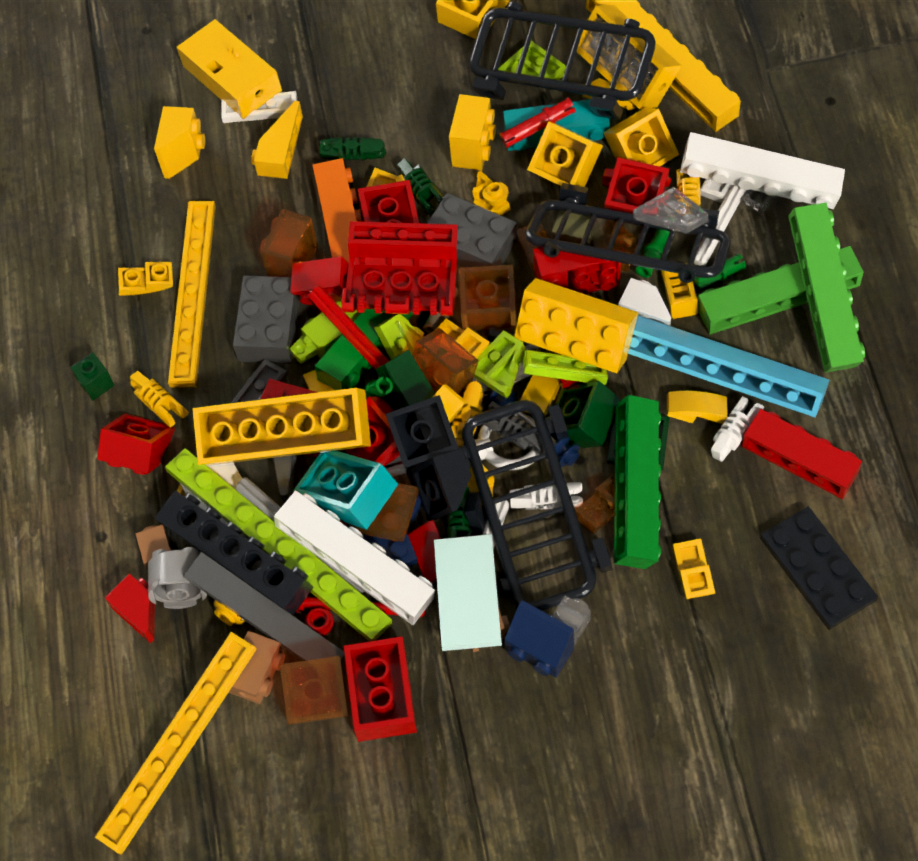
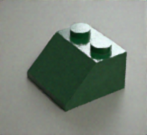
[550,381,621,448]

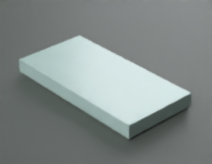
[434,534,502,651]

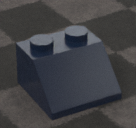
[505,600,574,678]

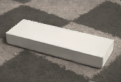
[221,91,297,123]

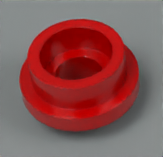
[305,608,334,636]

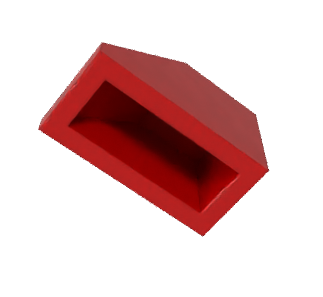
[105,573,155,643]

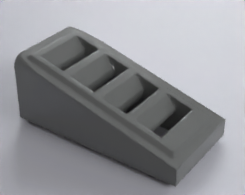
[273,455,297,503]

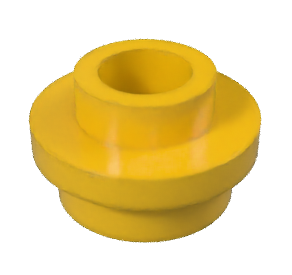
[482,182,509,206]

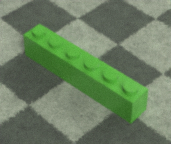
[788,202,865,373]
[698,246,864,335]

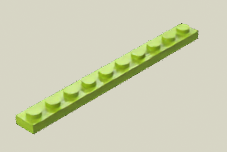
[165,448,392,642]

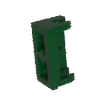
[375,350,436,409]

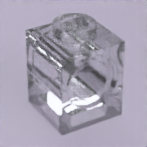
[552,595,591,646]

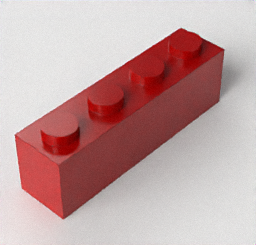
[742,409,862,500]

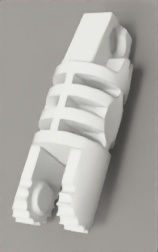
[711,396,764,462]
[510,482,583,510]

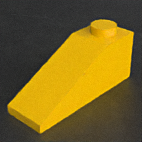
[251,101,303,179]

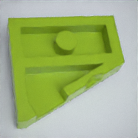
[498,40,566,80]
[374,314,440,365]
[467,330,526,399]

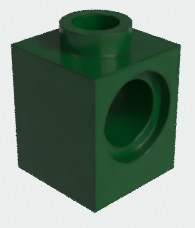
[70,352,115,401]

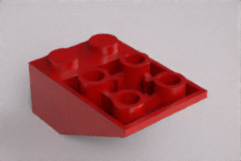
[533,248,621,295]

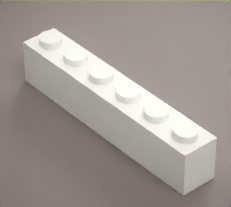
[680,132,845,209]
[274,490,435,625]

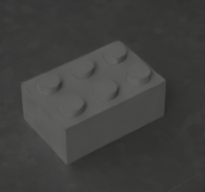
[427,193,518,280]
[233,276,300,364]

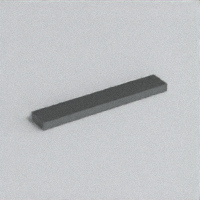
[184,552,345,678]

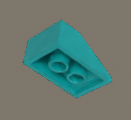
[293,451,399,530]

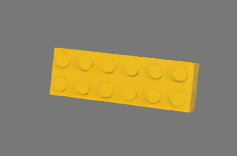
[193,388,371,465]

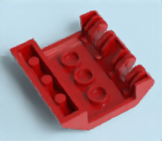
[342,221,458,316]

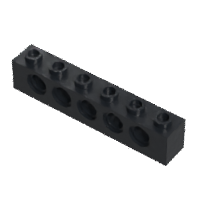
[155,490,314,616]

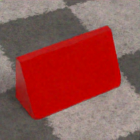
[408,520,441,584]

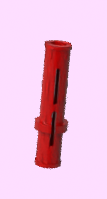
[499,98,576,148]

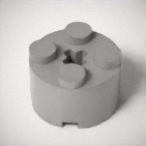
[148,547,207,609]

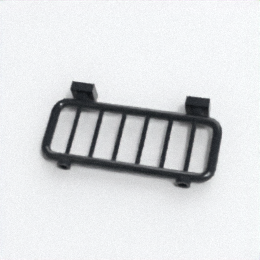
[469,2,656,120]
[525,183,731,283]
[459,400,613,611]

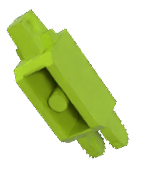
[290,298,361,364]

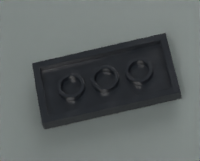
[760,506,878,630]

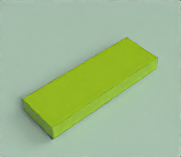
[523,350,608,385]

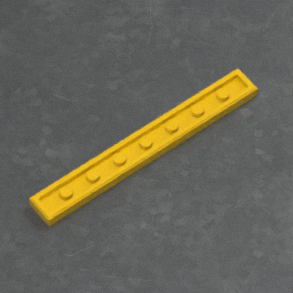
[168,201,216,388]
[95,632,257,855]

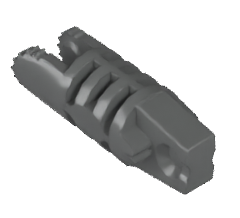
[483,401,544,454]

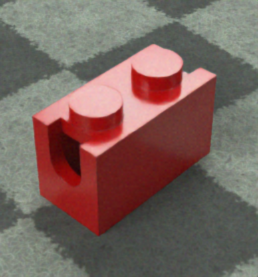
[291,256,348,305]

